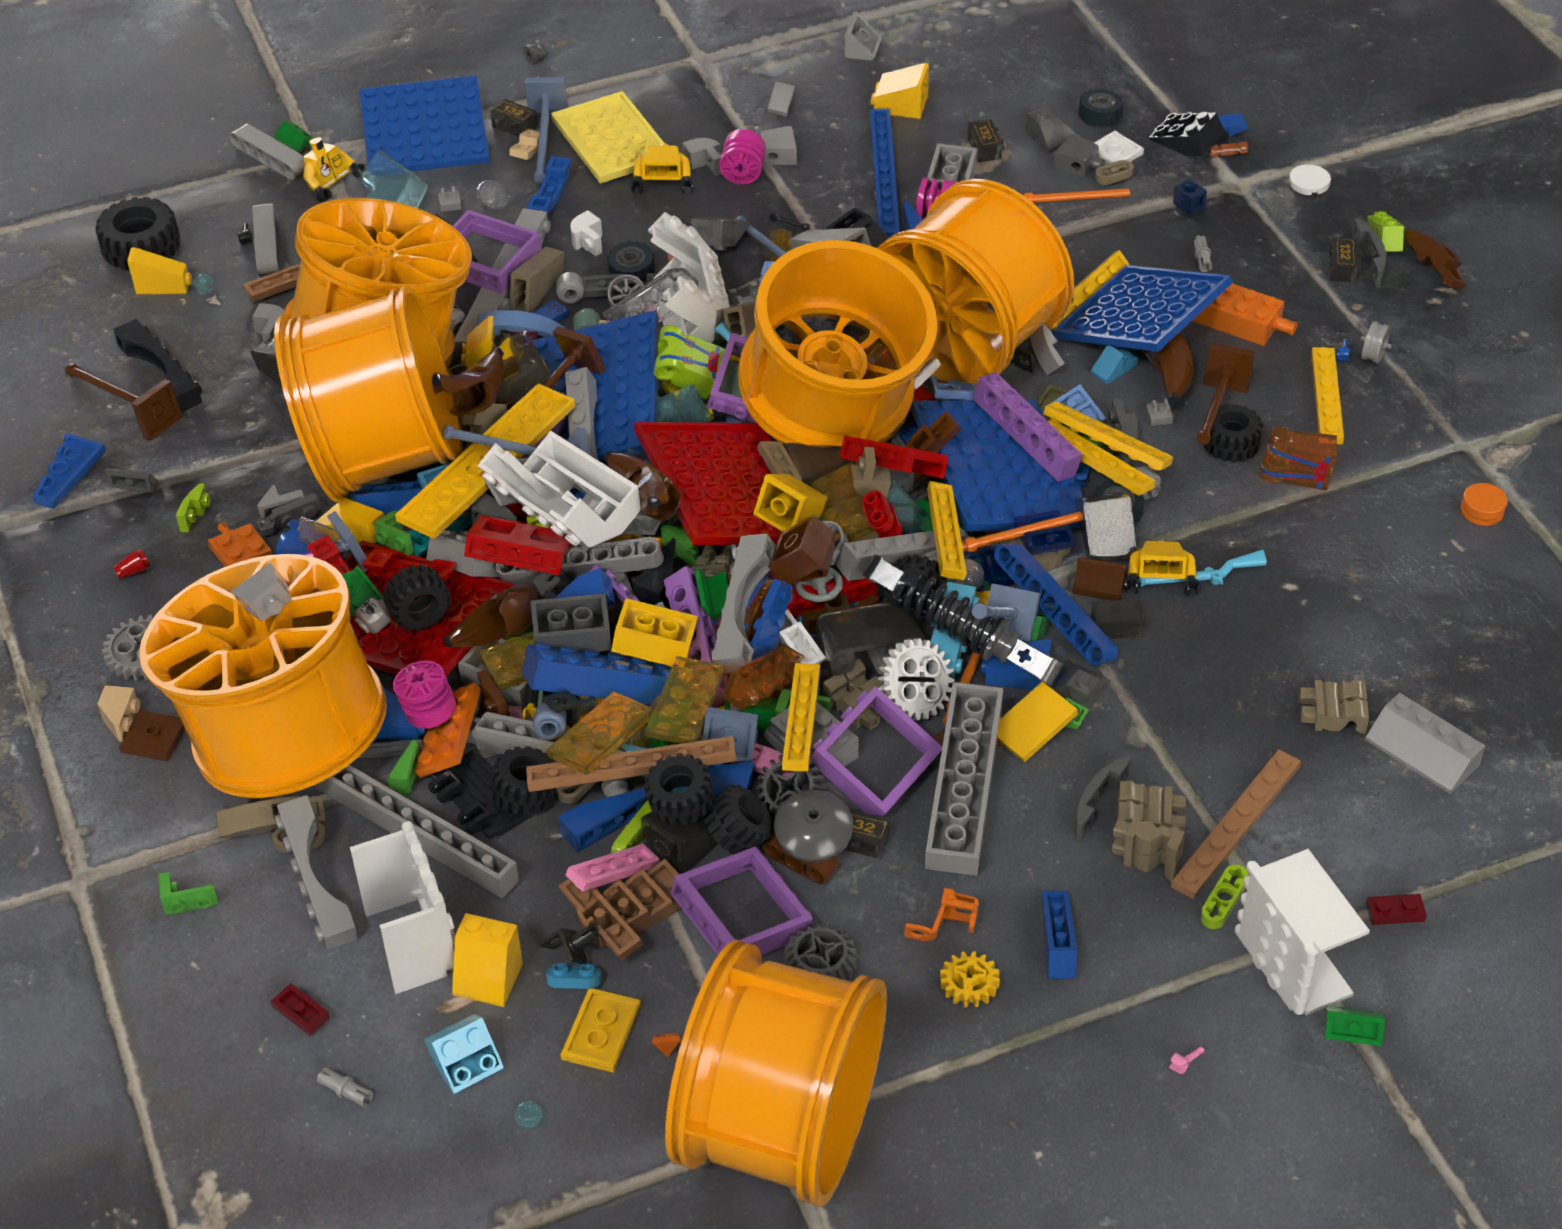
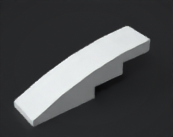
[754,602,826,664]

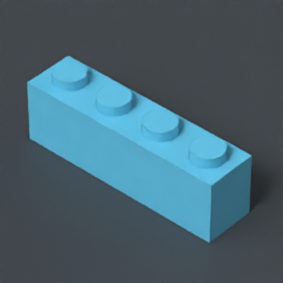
[926,582,980,679]

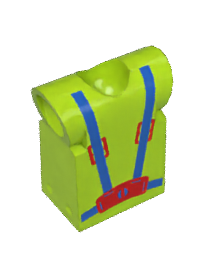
[654,325,725,400]

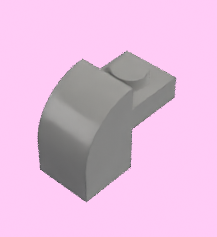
[682,138,722,176]
[253,303,284,350]

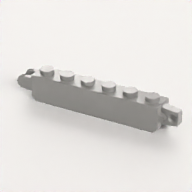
[466,712,624,762]

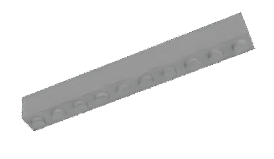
[454,208,551,358]
[313,765,519,899]

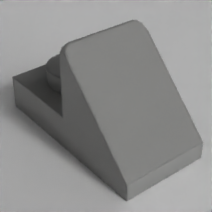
[257,485,304,519]

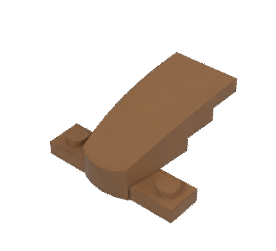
[558,859,682,961]

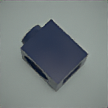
[1173,179,1207,215]

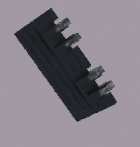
[428,750,532,840]

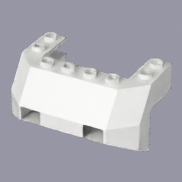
[648,212,730,346]
[477,431,641,549]

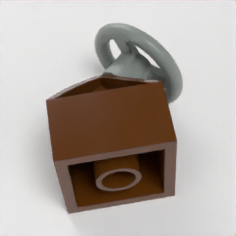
[768,515,843,602]

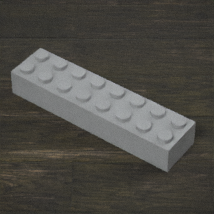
[925,682,1003,876]

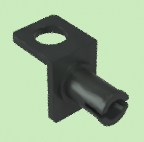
[1014,337,1035,373]
[543,690,599,731]
[538,923,601,964]

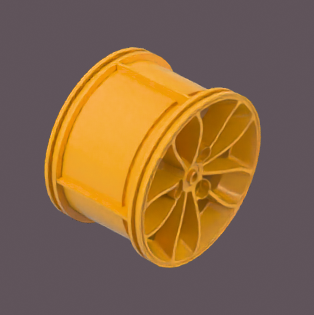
[877,179,1074,385]
[284,198,472,368]
[738,240,937,457]
[665,940,887,1207]

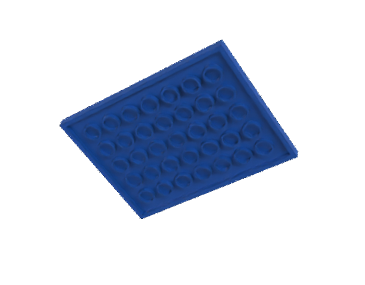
[531,310,659,462]
[910,399,1097,531]

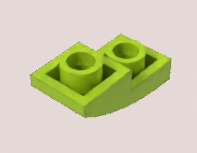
[176,483,210,532]

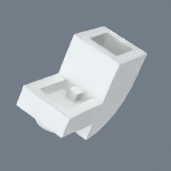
[570,210,602,256]

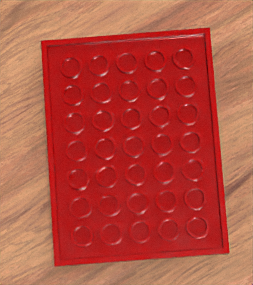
[633,422,782,546]
[344,541,516,677]

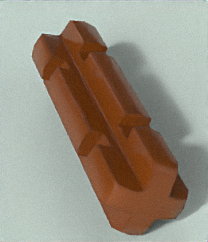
[1208,141,1248,158]

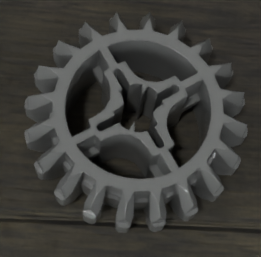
[756,755,826,818]
[784,923,857,980]

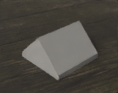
[845,11,882,61]

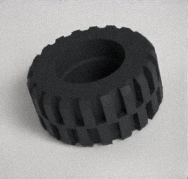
[95,197,180,271]

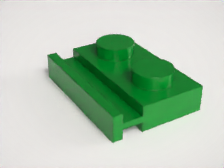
[342,566,384,619]

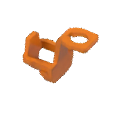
[904,888,979,941]

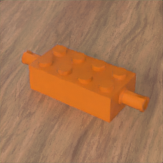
[1192,283,1298,346]

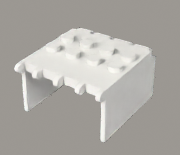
[350,821,455,994]
[1235,849,1370,1015]

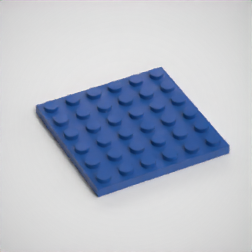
[359,75,490,176]
[1051,265,1233,352]

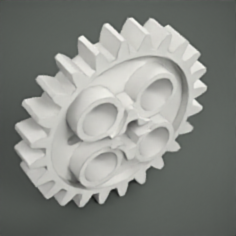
[878,639,955,720]

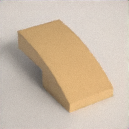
[510,129,540,160]

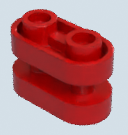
[862,490,902,538]

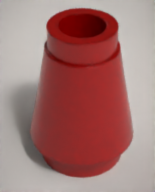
[113,549,151,579]

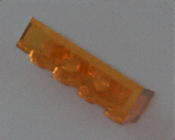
[722,644,804,710]

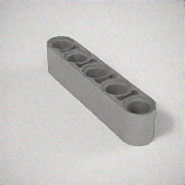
[230,124,305,180]
[252,203,280,275]

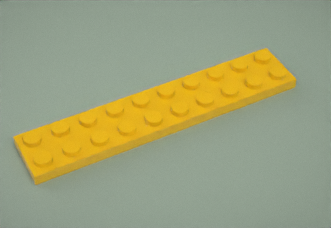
[395,383,576,539]

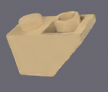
[97,685,140,742]

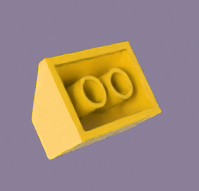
[611,598,698,669]

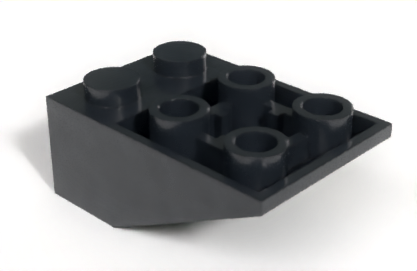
[1149,112,1225,157]
[826,207,889,248]
[633,538,678,609]

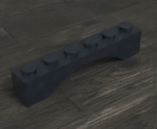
[113,319,202,413]

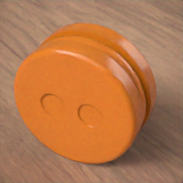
[1460,483,1507,526]

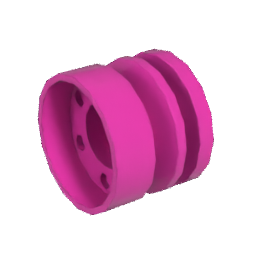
[719,129,766,184]
[916,178,958,220]
[393,661,456,728]

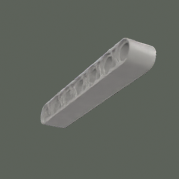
[495,537,664,585]

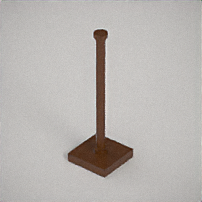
[543,326,606,389]
[1196,342,1255,445]
[65,363,183,441]

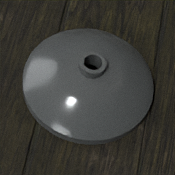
[774,790,853,862]

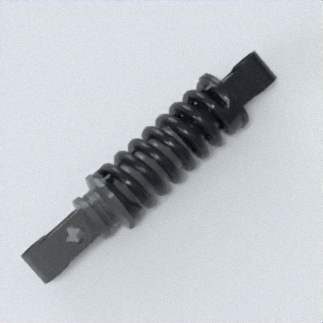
[862,554,1064,686]

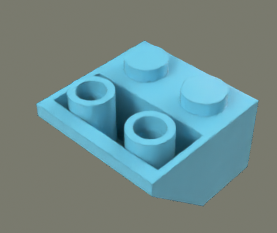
[424,1014,504,1094]

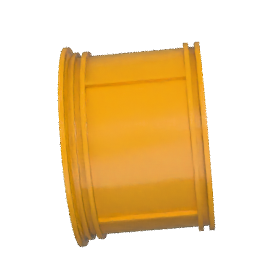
[274,285,463,502]
[139,554,387,798]

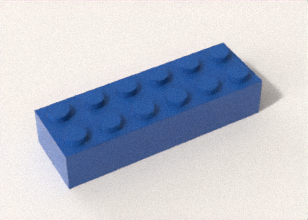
[521,642,684,708]

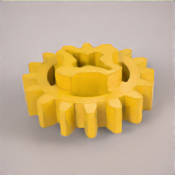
[940,951,1000,1008]

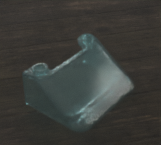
[350,150,427,208]

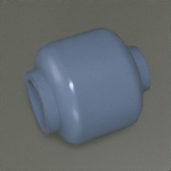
[533,702,567,740]

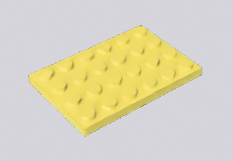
[551,91,664,183]

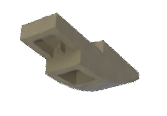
[216,796,326,838]

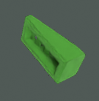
[387,740,420,796]

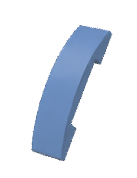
[478,310,564,338]

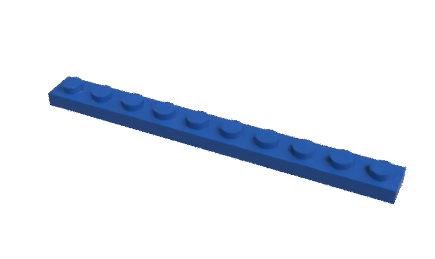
[870,108,900,237]

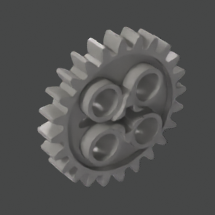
[102,615,153,681]

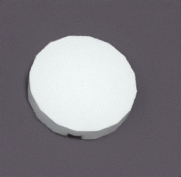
[1289,165,1331,195]

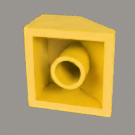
[461,316,494,370]

